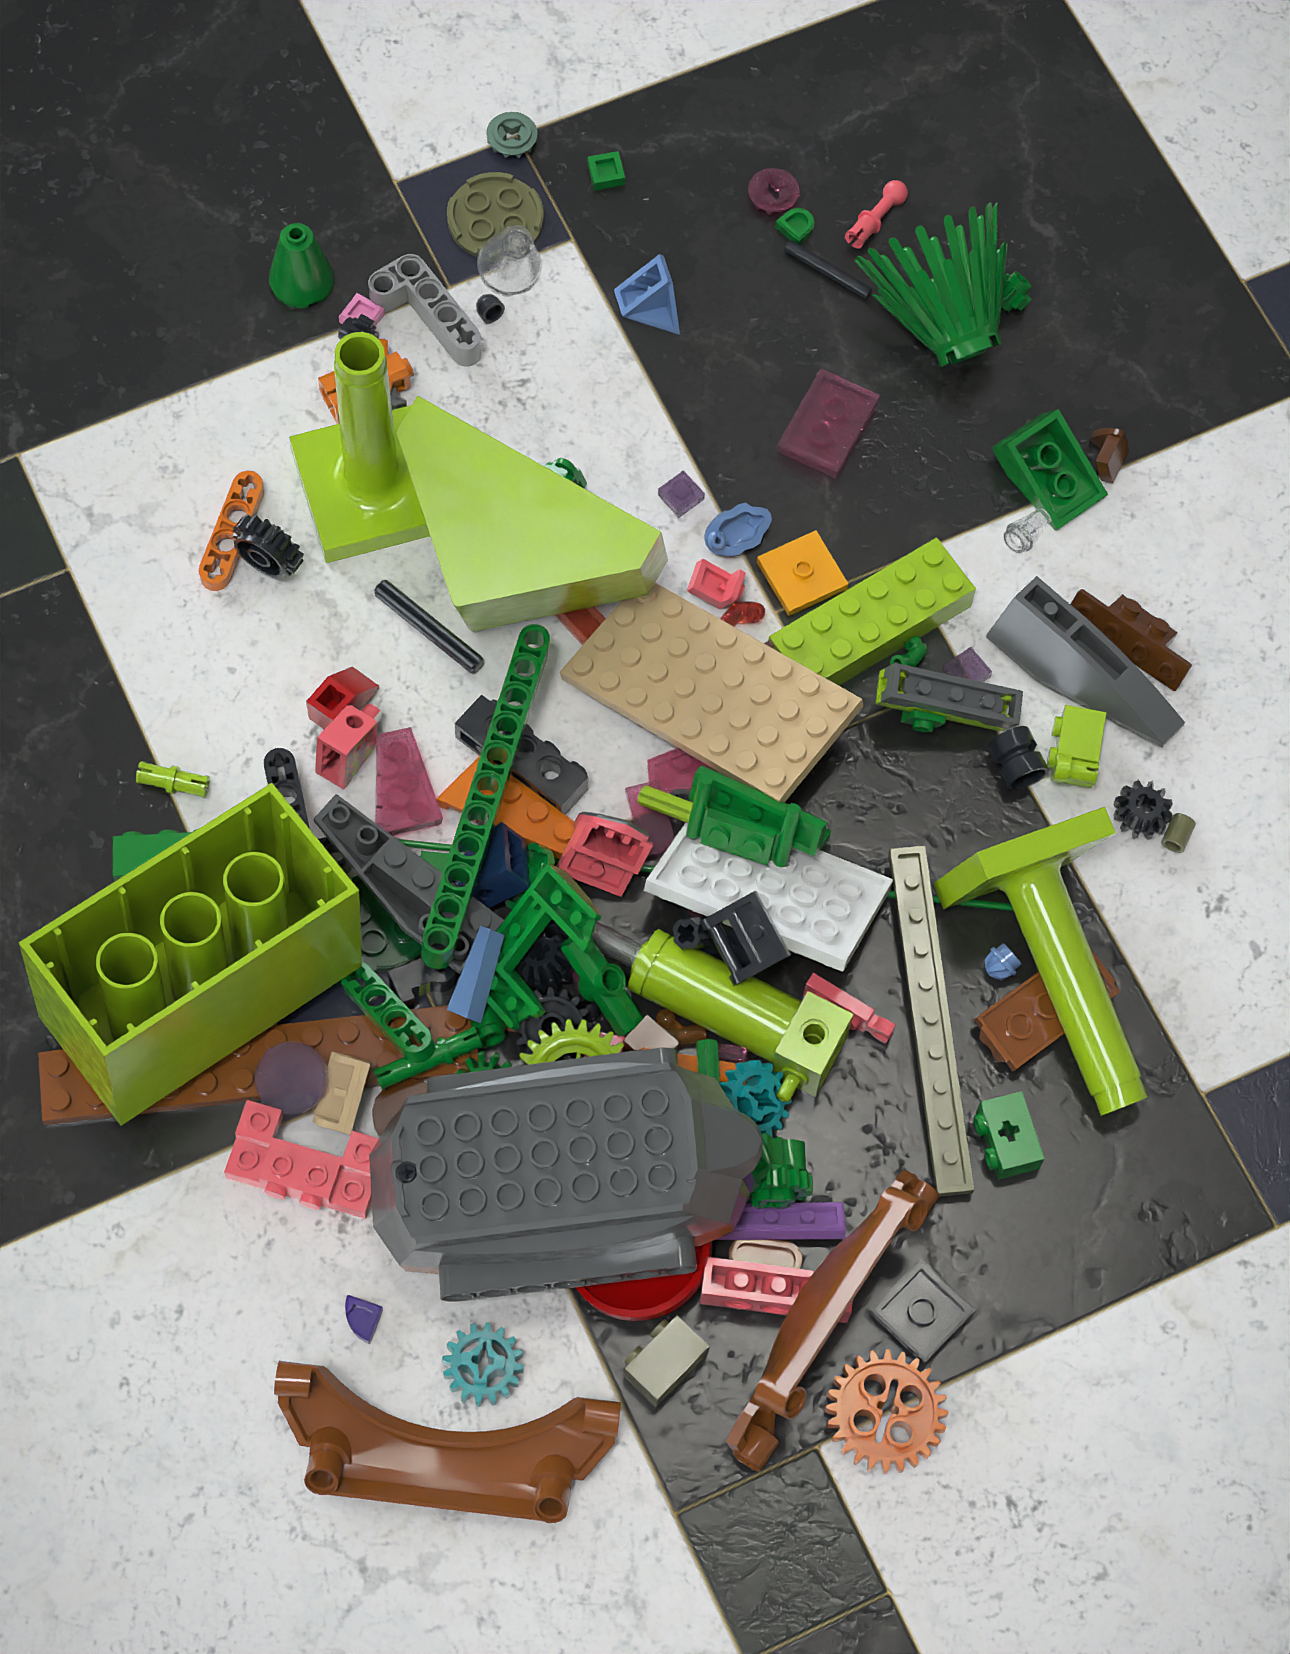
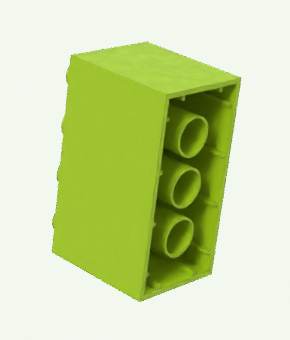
[19,783,362,1126]

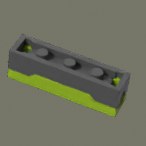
[876,663,1023,732]

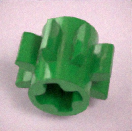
[1001,271,1032,312]

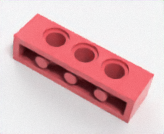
[700,1257,853,1323]

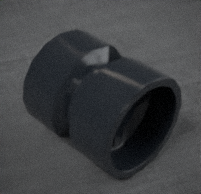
[988,726,1049,791]

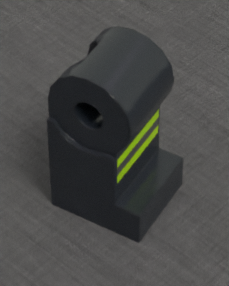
[388,959,457,1010]

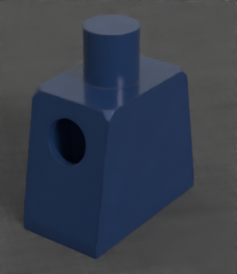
[455,822,530,908]

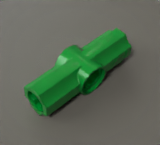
[561,937,643,1037]

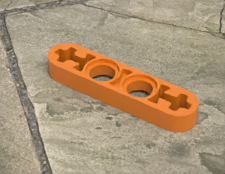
[199,470,264,591]

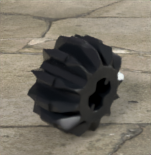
[1113,780,1173,840]
[515,931,575,994]

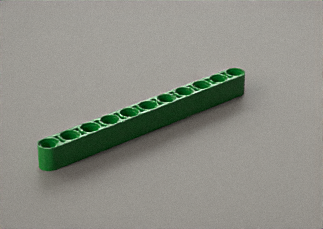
[421,624,550,969]

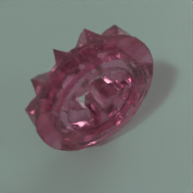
[748,168,799,215]

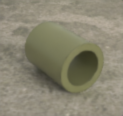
[1161,813,1196,853]

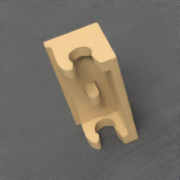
[312,1051,371,1135]

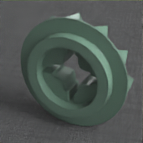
[486,112,537,158]

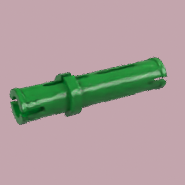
[373,1026,483,1090]

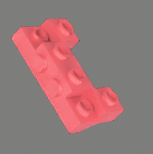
[224,1100,379,1219]

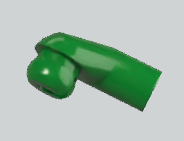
[890,636,927,667]

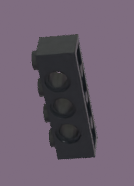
[454,694,589,815]

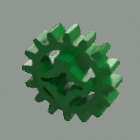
[743,1163,813,1210]

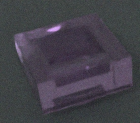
[658,470,705,518]
[943,647,992,682]

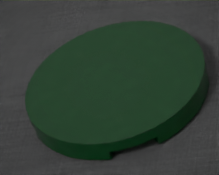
[350,875,422,973]

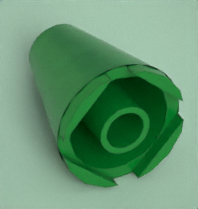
[269,223,335,309]

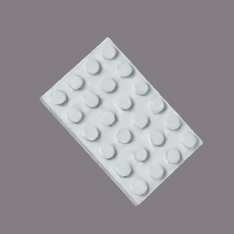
[644,823,894,972]

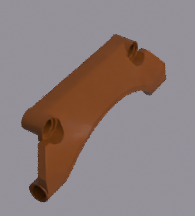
[726,1170,939,1472]
[274,1361,621,1523]

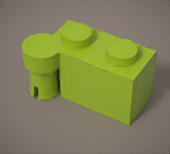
[1047,705,1106,788]

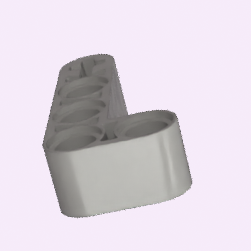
[368,254,481,367]

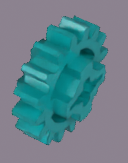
[719,1060,792,1137]
[442,1322,524,1407]

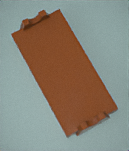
[974,949,1120,1071]

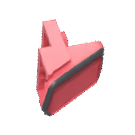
[557,812,653,897]

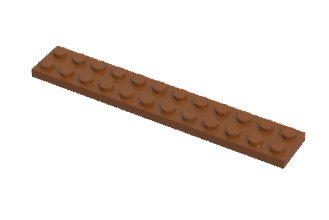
[38,1005,478,1125]

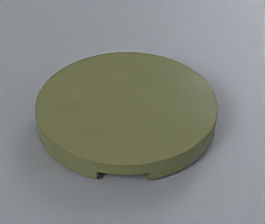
[447,172,544,260]

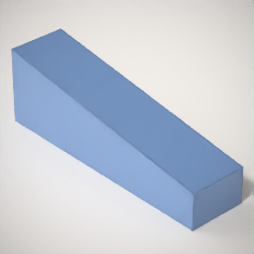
[447,926,504,1023]

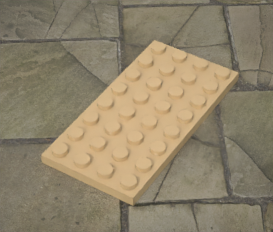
[560,583,863,803]

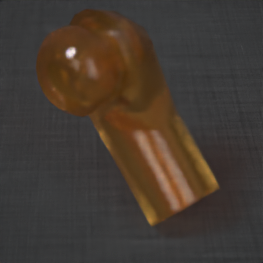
[655,1009,706,1045]

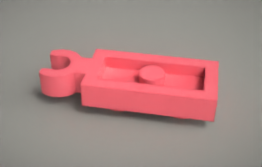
[803,973,896,1044]

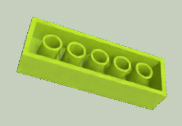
[767,537,976,686]

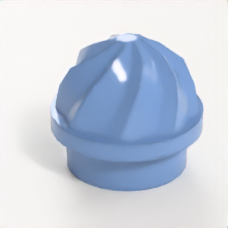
[985,943,1022,980]

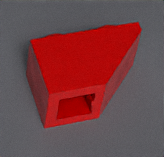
[306,666,379,729]

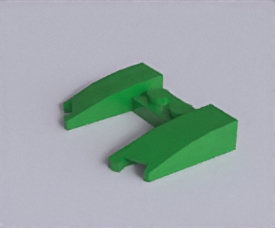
[487,863,602,1030]

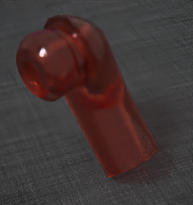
[720,601,765,627]

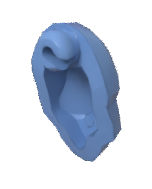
[704,503,772,556]

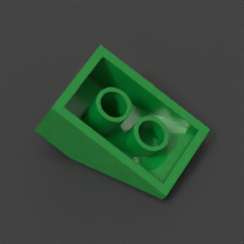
[991,409,1108,530]

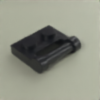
[699,891,791,986]

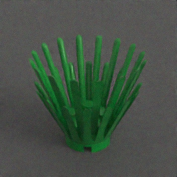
[854,202,1008,367]

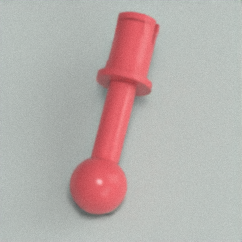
[845,180,908,249]

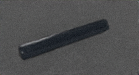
[374,580,483,673]

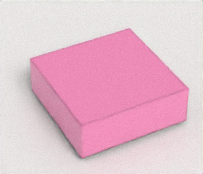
[339,293,385,326]

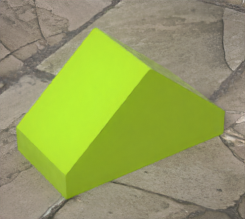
[396,395,668,632]

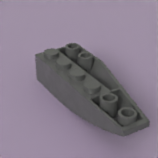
[986,576,1185,747]
[313,794,504,974]

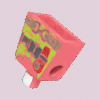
[315,704,383,790]

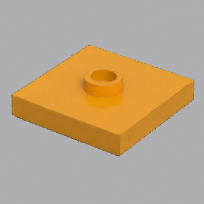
[757,530,849,616]

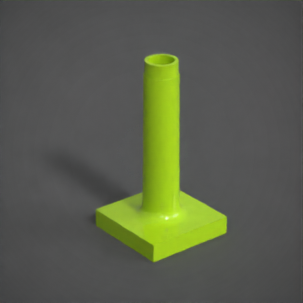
[289,332,430,563]
[933,806,1148,1116]

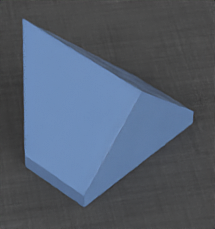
[614,254,680,335]

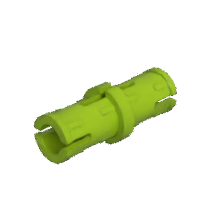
[136,761,210,798]

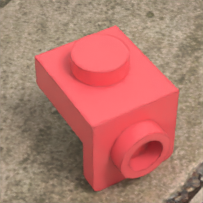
[687,559,746,610]

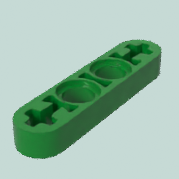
[340,962,435,1063]

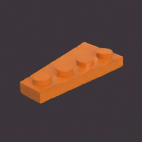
[436,756,575,860]

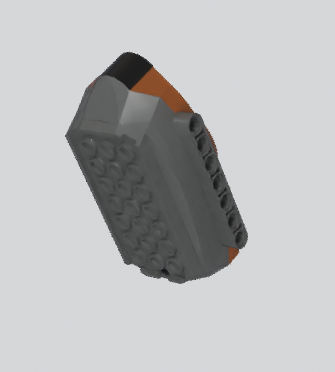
[369,1047,770,1302]

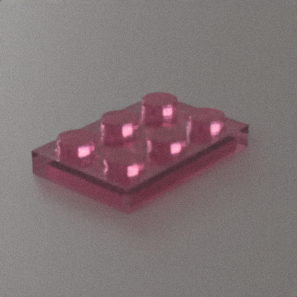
[776,368,880,479]

